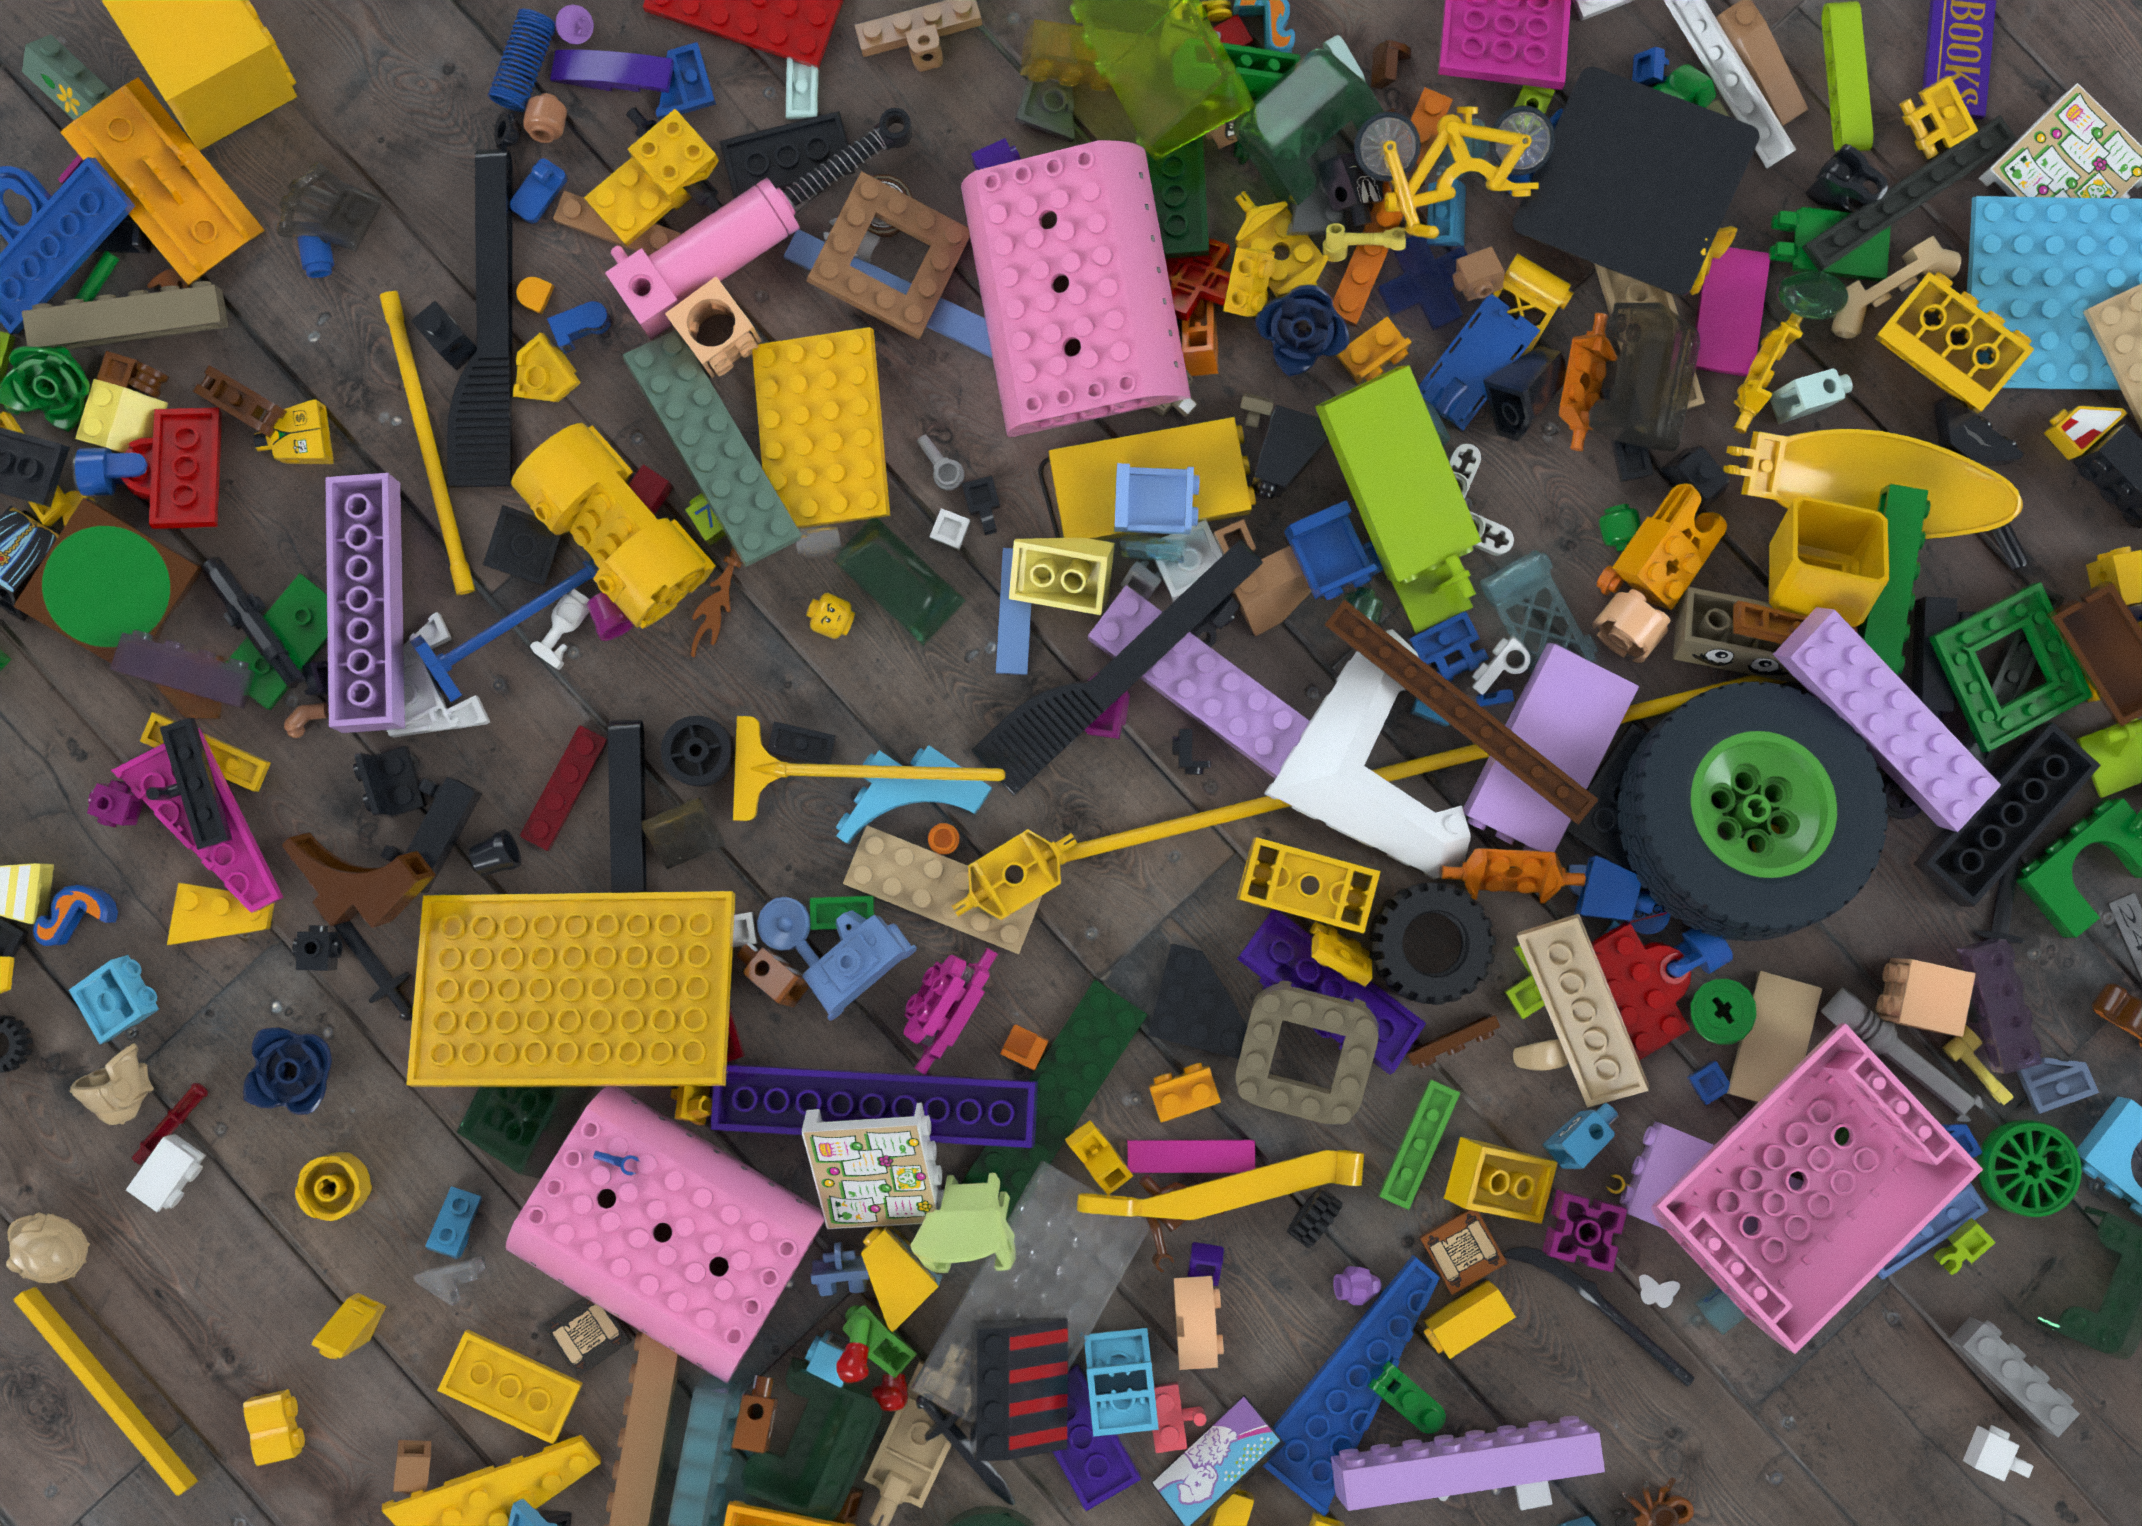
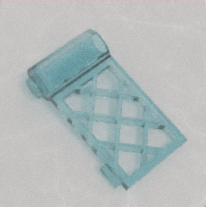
[1480,550,1599,674]

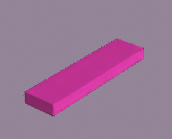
[1127,1139,1255,1173]

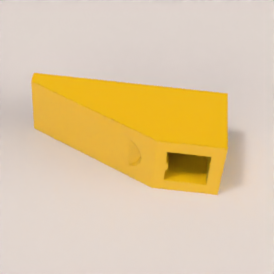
[311,1293,386,1359]

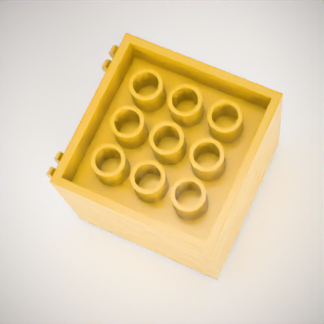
[101,0,297,151]

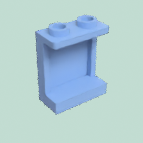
[1114,463,1199,535]

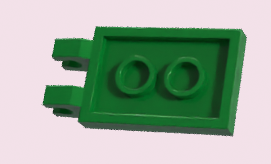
[1769,207,1891,282]

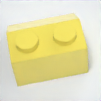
[75,379,168,453]

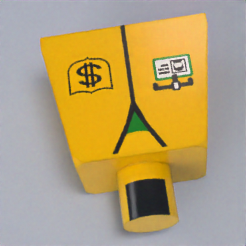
[253,399,334,464]

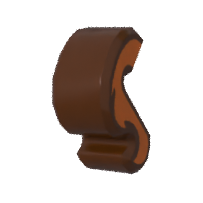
[2091,983,2142,1048]

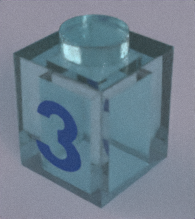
[1695,1286,1747,1335]

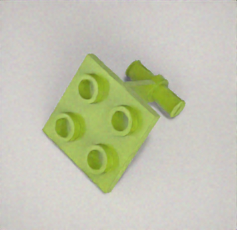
[1391,553,1476,634]
[2076,718,2142,798]

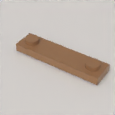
[553,191,681,256]

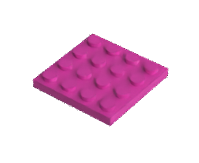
[1438,0,1571,90]

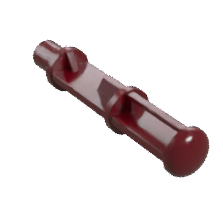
[131,1083,208,1165]

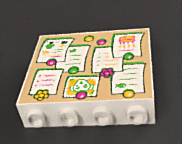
[1979,83,2142,199]
[801,1103,944,1229]

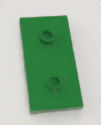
[219,573,328,710]

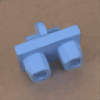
[811,1242,869,1296]

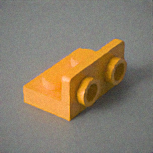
[1336,316,1412,385]
[1148,1062,1221,1123]

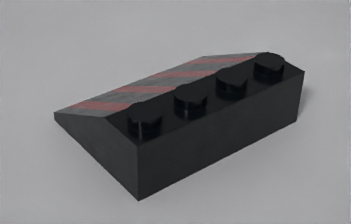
[970,1317,1068,1462]

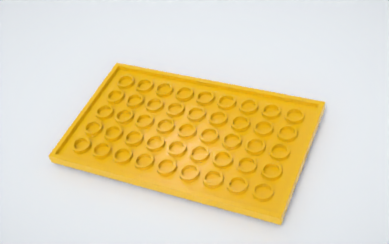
[406,891,735,1087]

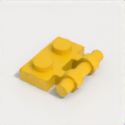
[1899,76,1978,159]
[1310,922,1372,987]

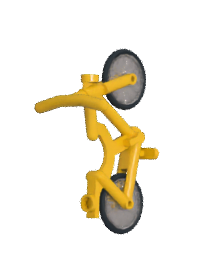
[1354,106,1555,239]

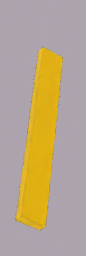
[14,1287,198,1496]

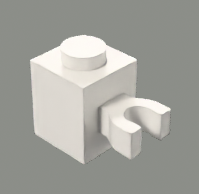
[1963,1425,2034,1481]

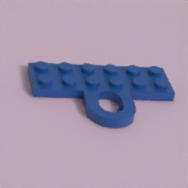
[0,157,135,334]

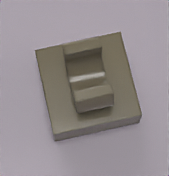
[1240,392,1274,428]

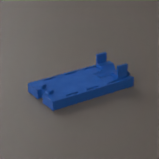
[1418,294,1540,432]

